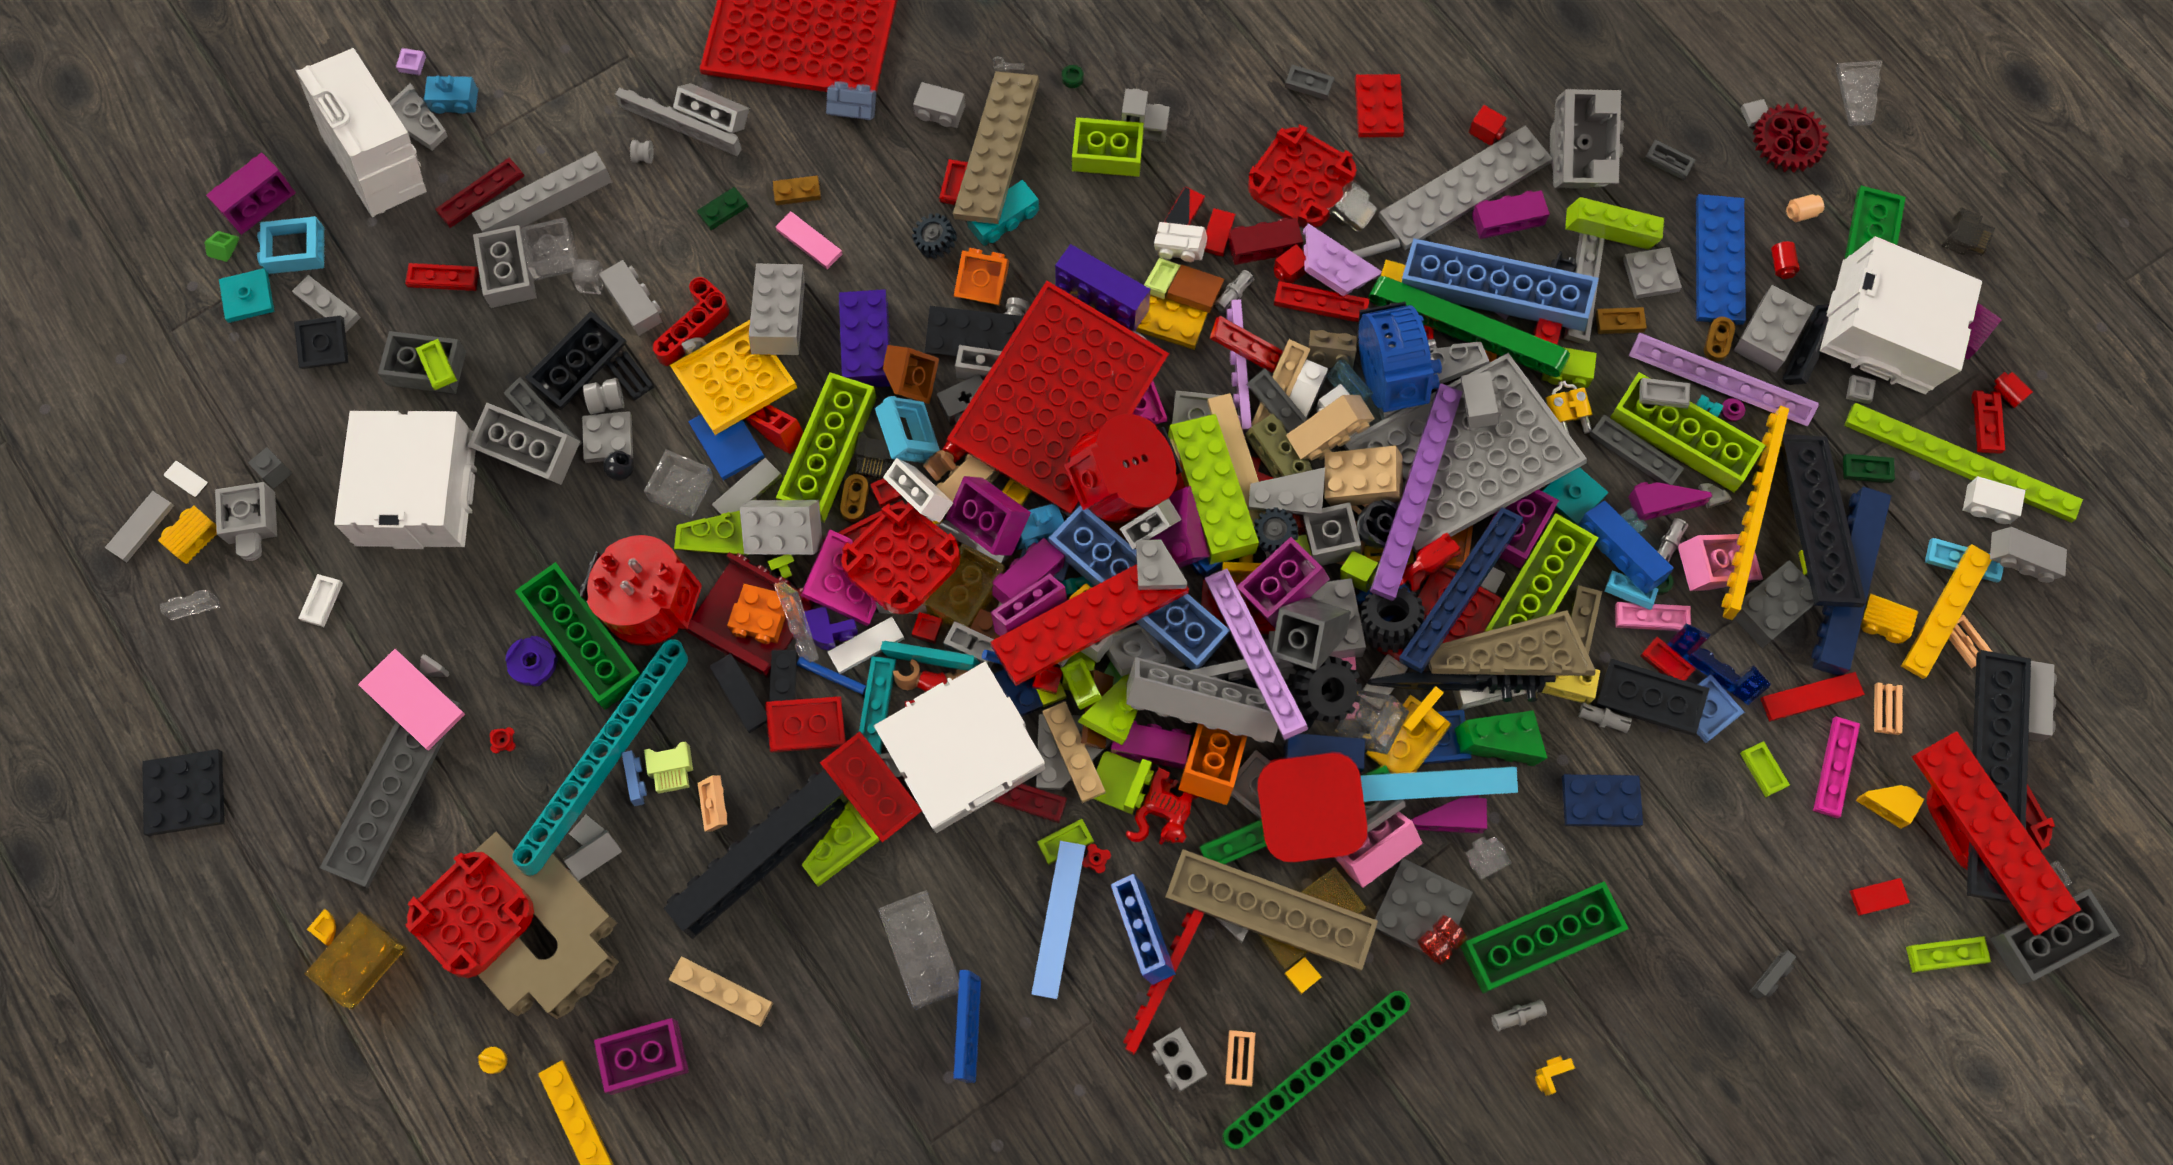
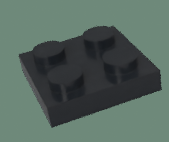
[294,315,349,369]

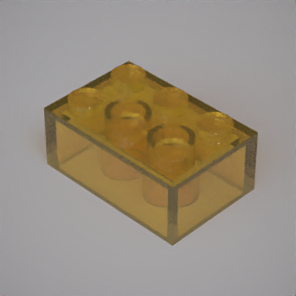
[925,543,1006,628]
[304,911,407,1010]

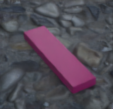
[1813,716,1860,819]

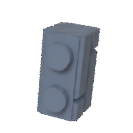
[826,81,876,120]

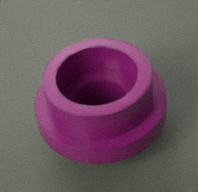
[1721,398,1745,422]

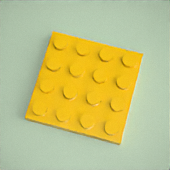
[670,320,797,435]

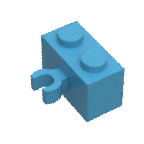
[424,76,478,114]
[1016,504,1064,550]

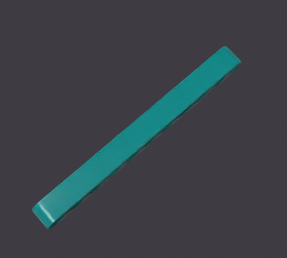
[512,639,688,876]

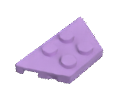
[1303,224,1382,296]

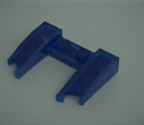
[1667,623,1771,705]

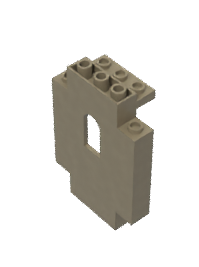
[474,832,619,1019]

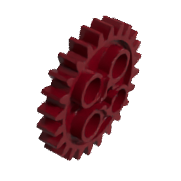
[1753,103,1829,173]

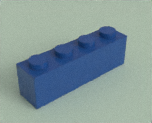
[1578,500,1674,595]
[1110,874,1176,985]

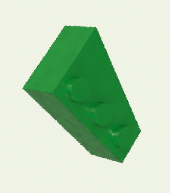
[1454,710,1547,766]

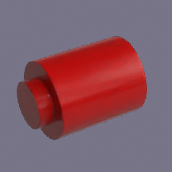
[1771,241,1800,279]
[1994,372,2033,408]

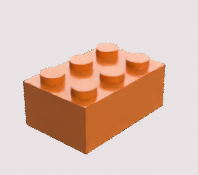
[1178,723,1247,805]

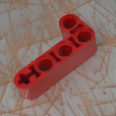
[653,277,730,366]

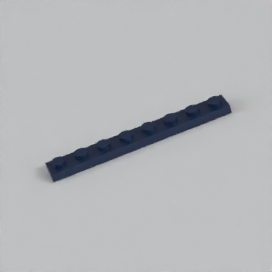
[1399,507,1523,673]

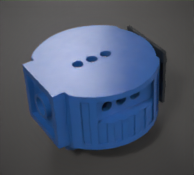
[1357,301,1442,413]

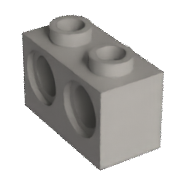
[943,621,994,669]
[1151,1028,1207,1092]

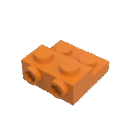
[954,248,1009,306]
[727,584,792,644]

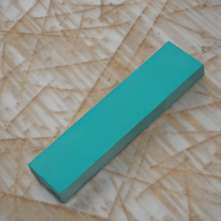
[880,641,980,671]
[859,656,897,754]

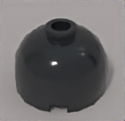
[1357,500,1398,549]

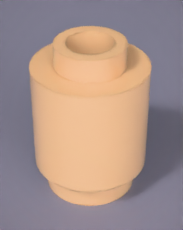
[1786,194,1824,222]

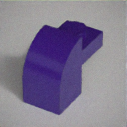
[802,606,859,651]

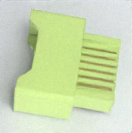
[644,742,693,794]

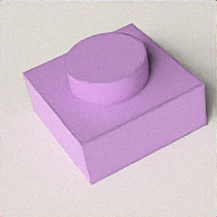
[396,48,426,75]

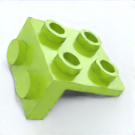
[1093,751,1154,815]

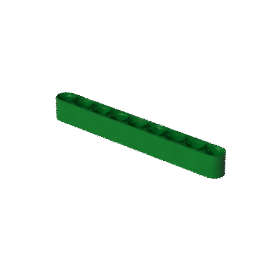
[1368,276,1570,377]
[1222,991,1410,1150]

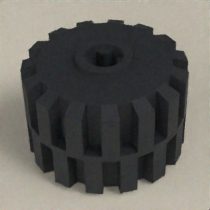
[1288,656,1362,722]

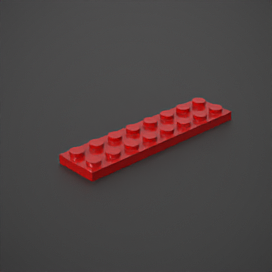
[990,564,1189,686]
[1912,731,2081,936]

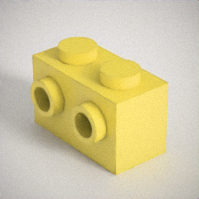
[1542,669,1600,704]

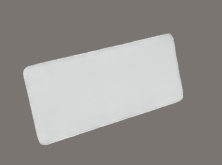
[164,461,207,497]

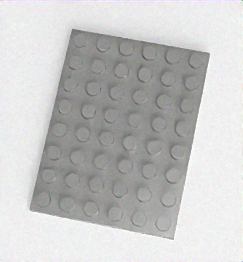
[1344,353,1587,553]

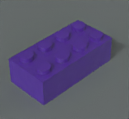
[1055,244,1151,331]
[839,289,891,387]

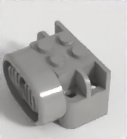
[1550,89,1624,189]

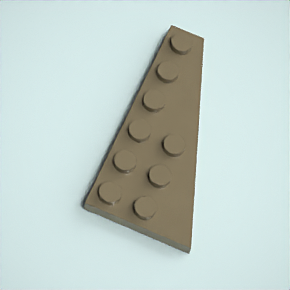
[1428,610,1596,676]

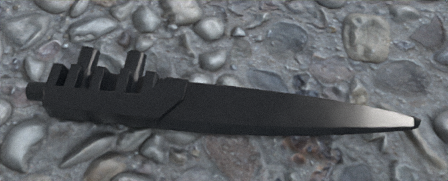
[1367,670,1556,702]

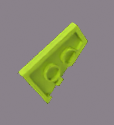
[674,510,748,556]
[1078,674,1138,745]
[802,801,880,887]

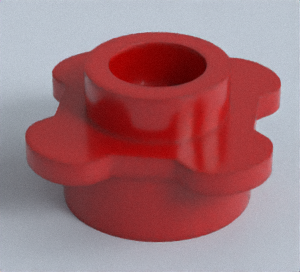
[489,727,516,754]
[1082,844,1111,873]

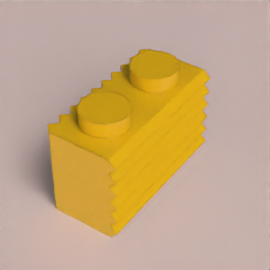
[158,505,217,564]
[1860,593,1918,643]

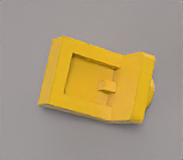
[1535,1056,1575,1096]

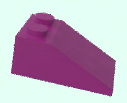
[1149,486,1210,568]

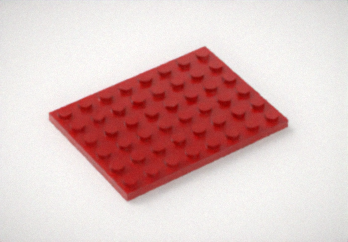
[700,0,897,92]
[947,280,1169,515]

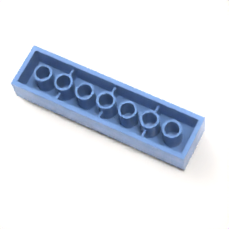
[1402,238,1599,332]
[1049,505,1230,670]

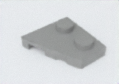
[1136,540,1187,590]

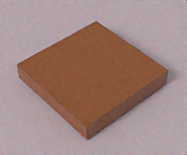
[1166,264,1224,313]

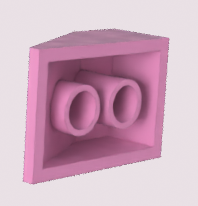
[1678,534,1763,591]

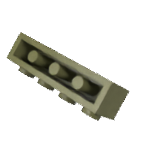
[1244,414,1325,496]

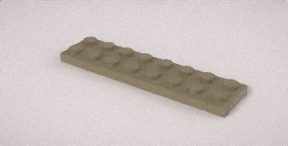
[953,71,1039,224]
[1165,849,1378,971]

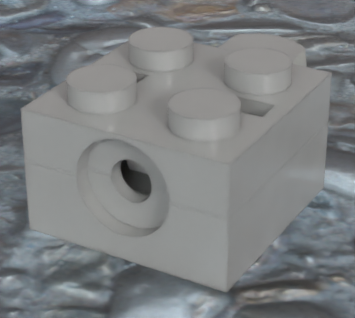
[215,482,277,561]

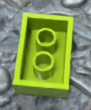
[1072,117,1144,177]

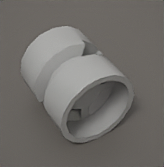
[583,378,624,415]

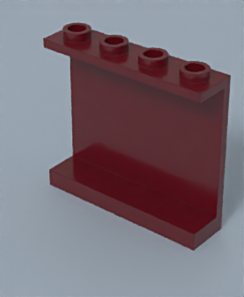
[684,552,814,678]

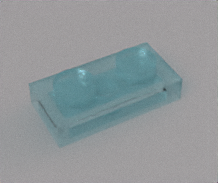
[1326,359,1373,403]

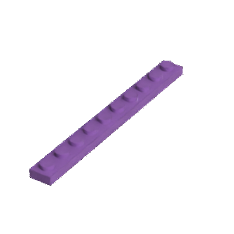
[1370,383,1462,601]

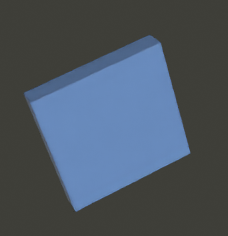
[1697,674,1744,743]

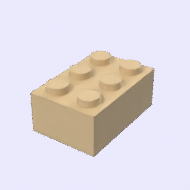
[1286,395,1375,461]
[1325,445,1403,506]

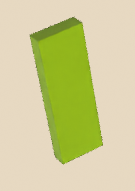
[1906,936,1991,973]

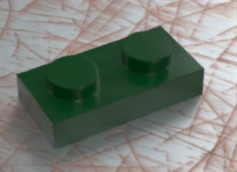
[697,186,748,231]
[1843,454,1895,483]

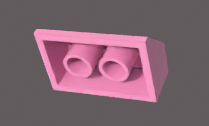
[1335,811,1423,888]

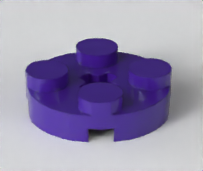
[506,636,558,687]

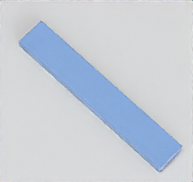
[1032,841,1085,999]

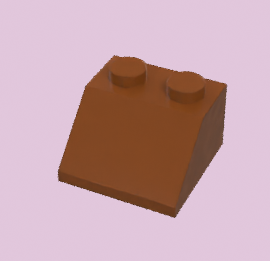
[883,345,939,404]

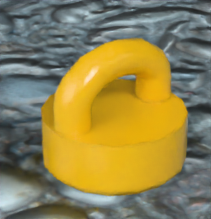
[478,1047,507,1074]

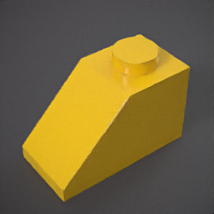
[1856,785,1924,829]

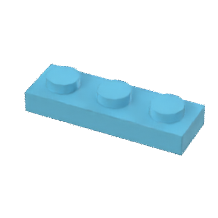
[1925,538,2004,583]

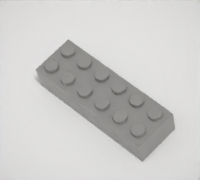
[1126,657,1278,743]

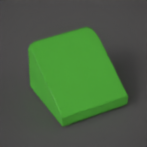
[205,231,239,262]

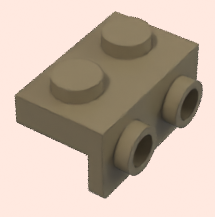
[1307,330,1357,371]

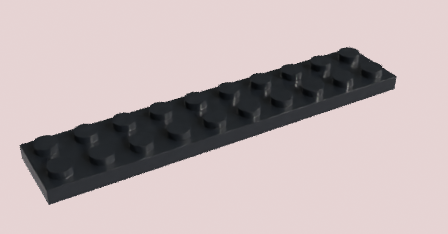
[1967,650,2031,904]

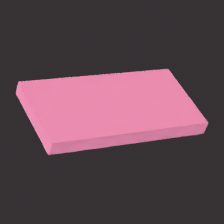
[358,649,465,751]

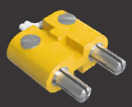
[1545,381,1593,434]

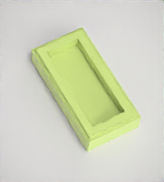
[1144,258,1181,299]

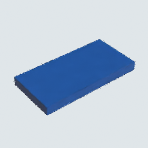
[954,970,981,1083]

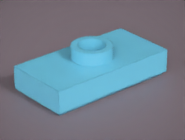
[1605,570,1658,610]

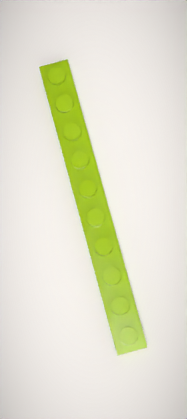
[1844,402,2083,523]

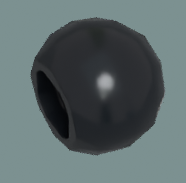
[603,451,634,481]

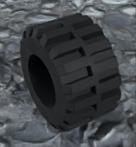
[1361,587,1425,653]

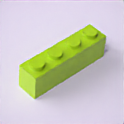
[1565,197,1664,250]

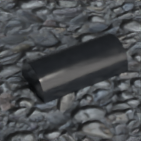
[525,311,627,410]

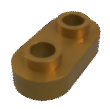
[1704,317,1735,362]
[840,474,869,522]

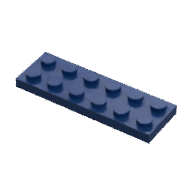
[1696,194,1746,325]

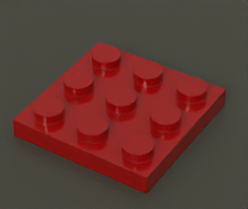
[1418,566,1502,644]

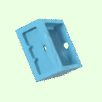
[257,216,324,274]
[875,396,940,463]

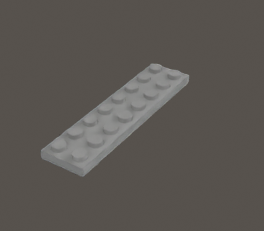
[1378,125,1553,250]

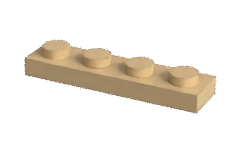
[1251,339,1310,426]
[1042,702,1105,803]
[669,956,773,1027]

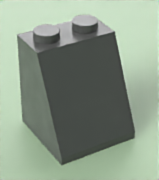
[1271,598,1351,670]

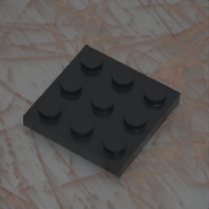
[142,749,225,836]

